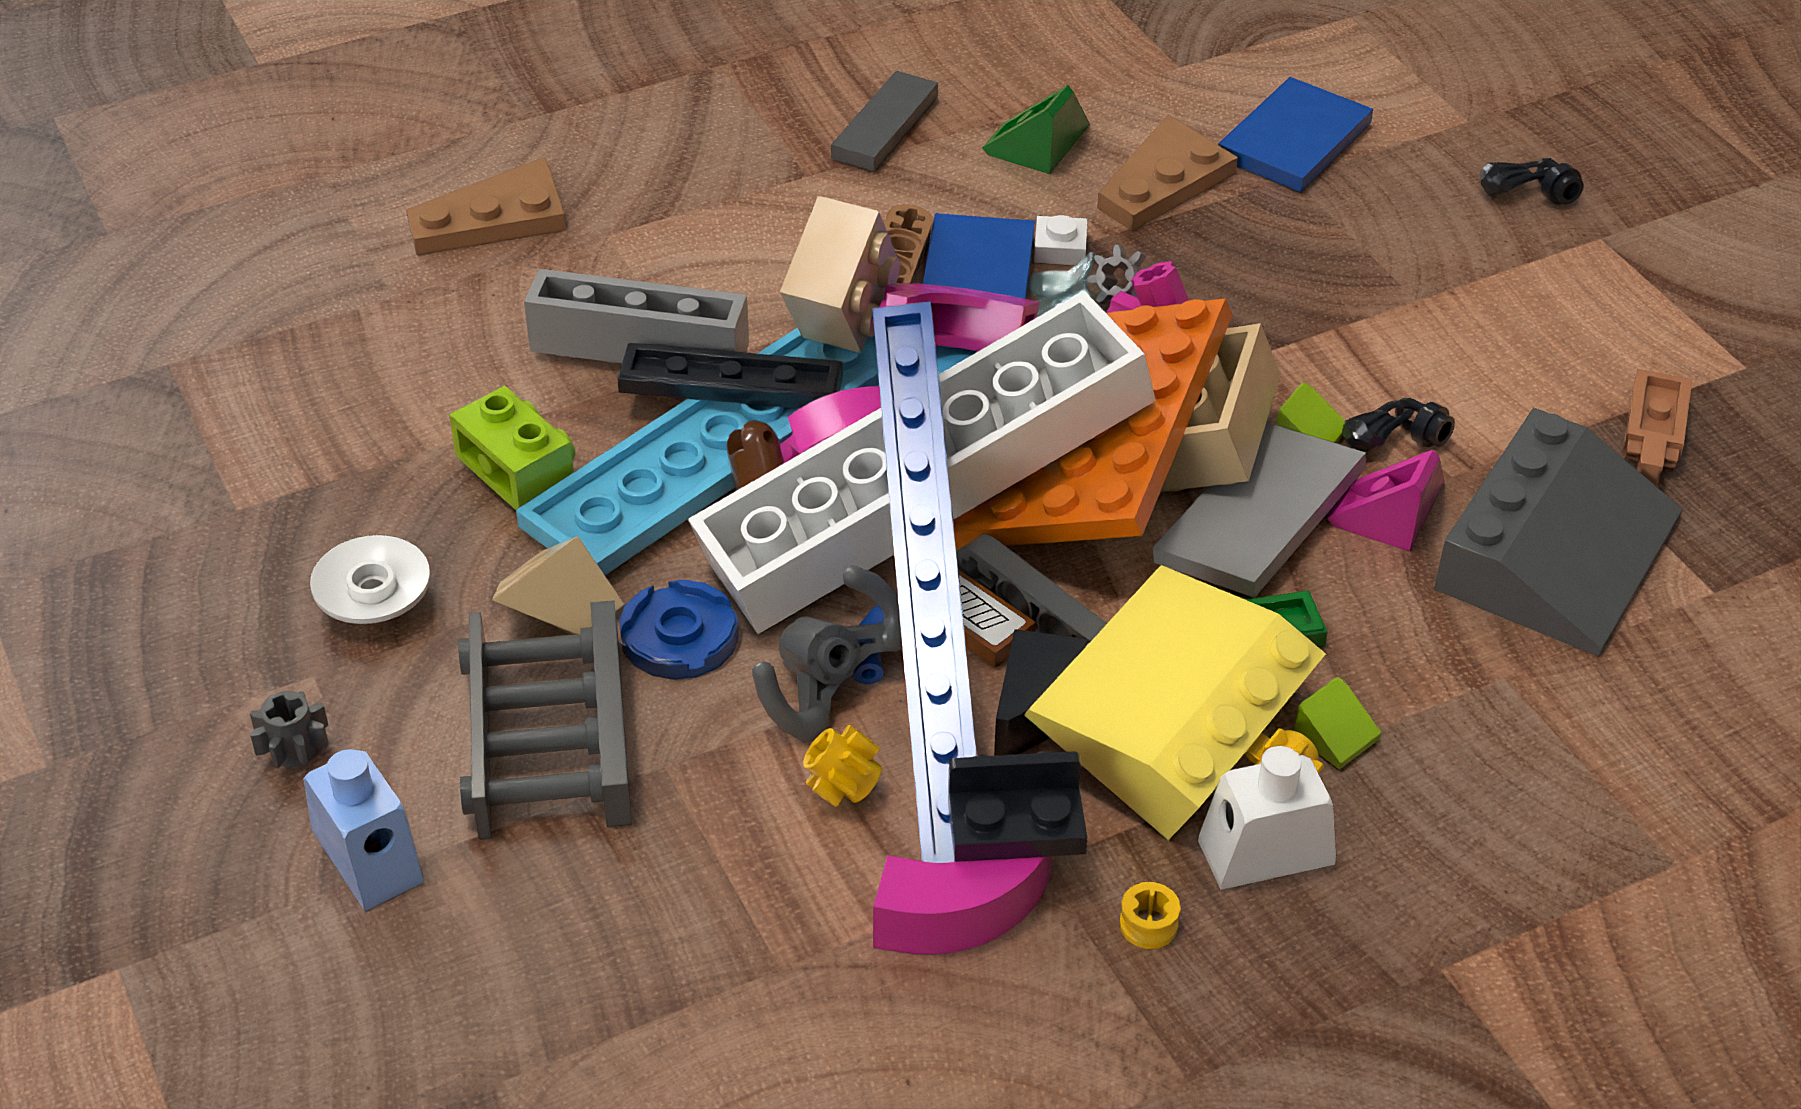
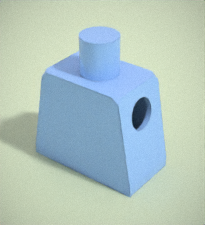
[303,749,424,911]

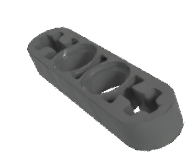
[957,534,1107,646]

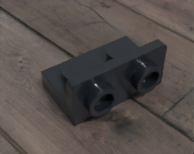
[948,752,1087,862]

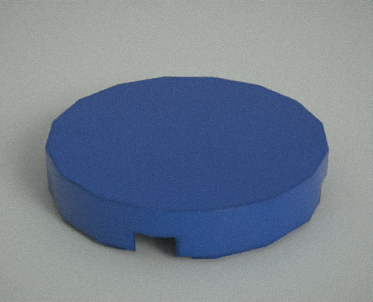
[619,580,739,680]

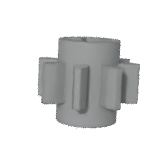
[1087,244,1146,304]

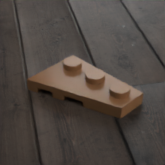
[1097,114,1238,231]
[406,157,566,255]

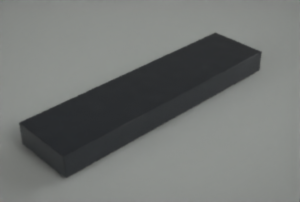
[617,343,843,408]

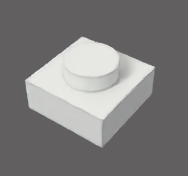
[1034,215,1087,266]

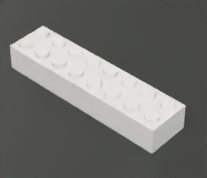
[688,291,1156,634]

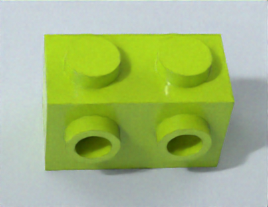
[449,385,576,510]

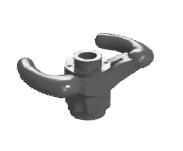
[752,565,903,742]

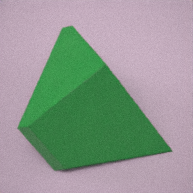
[982,85,1090,174]

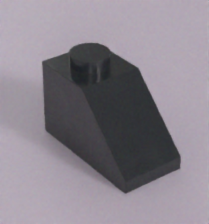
[994,629,1087,756]

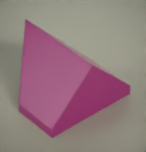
[1327,449,1445,552]

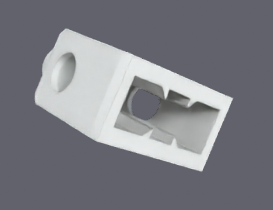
[1198,746,1336,890]

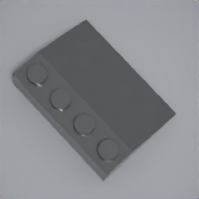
[1434,407,1683,657]

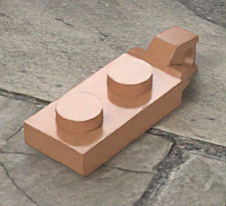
[1623,369,1692,487]

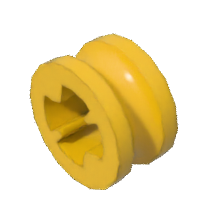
[1119,882,1181,949]

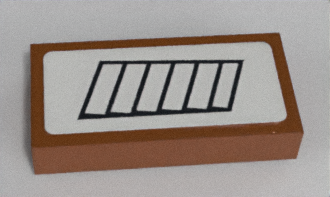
[958,569,1036,667]

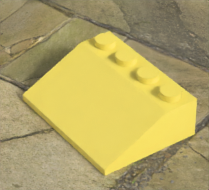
[1025,565,1326,840]

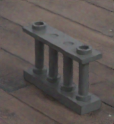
[458,600,632,839]

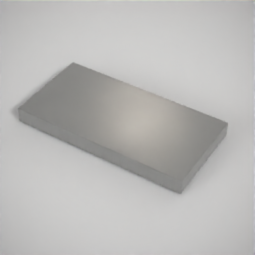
[1153,422,1366,598]

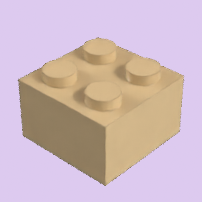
[780,196,900,353]

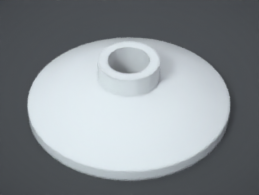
[310,535,430,624]

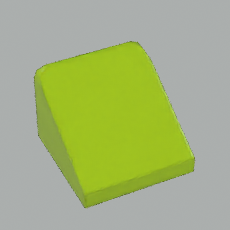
[1276,382,1345,444]
[1294,677,1382,770]

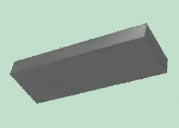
[831,71,938,171]

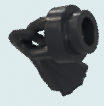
[1480,157,1584,204]
[1342,398,1455,451]

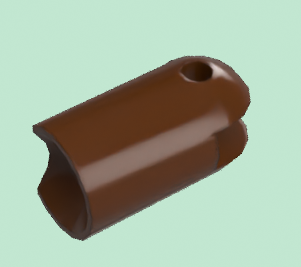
[726,420,784,491]

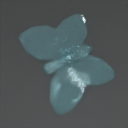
[1028,252,1096,317]

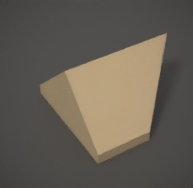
[492,536,625,635]

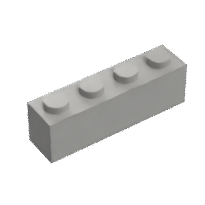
[524,269,749,363]

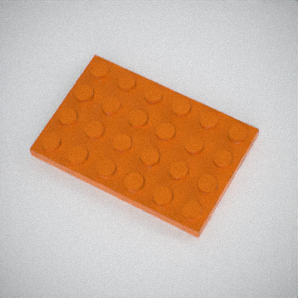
[953,298,1232,550]

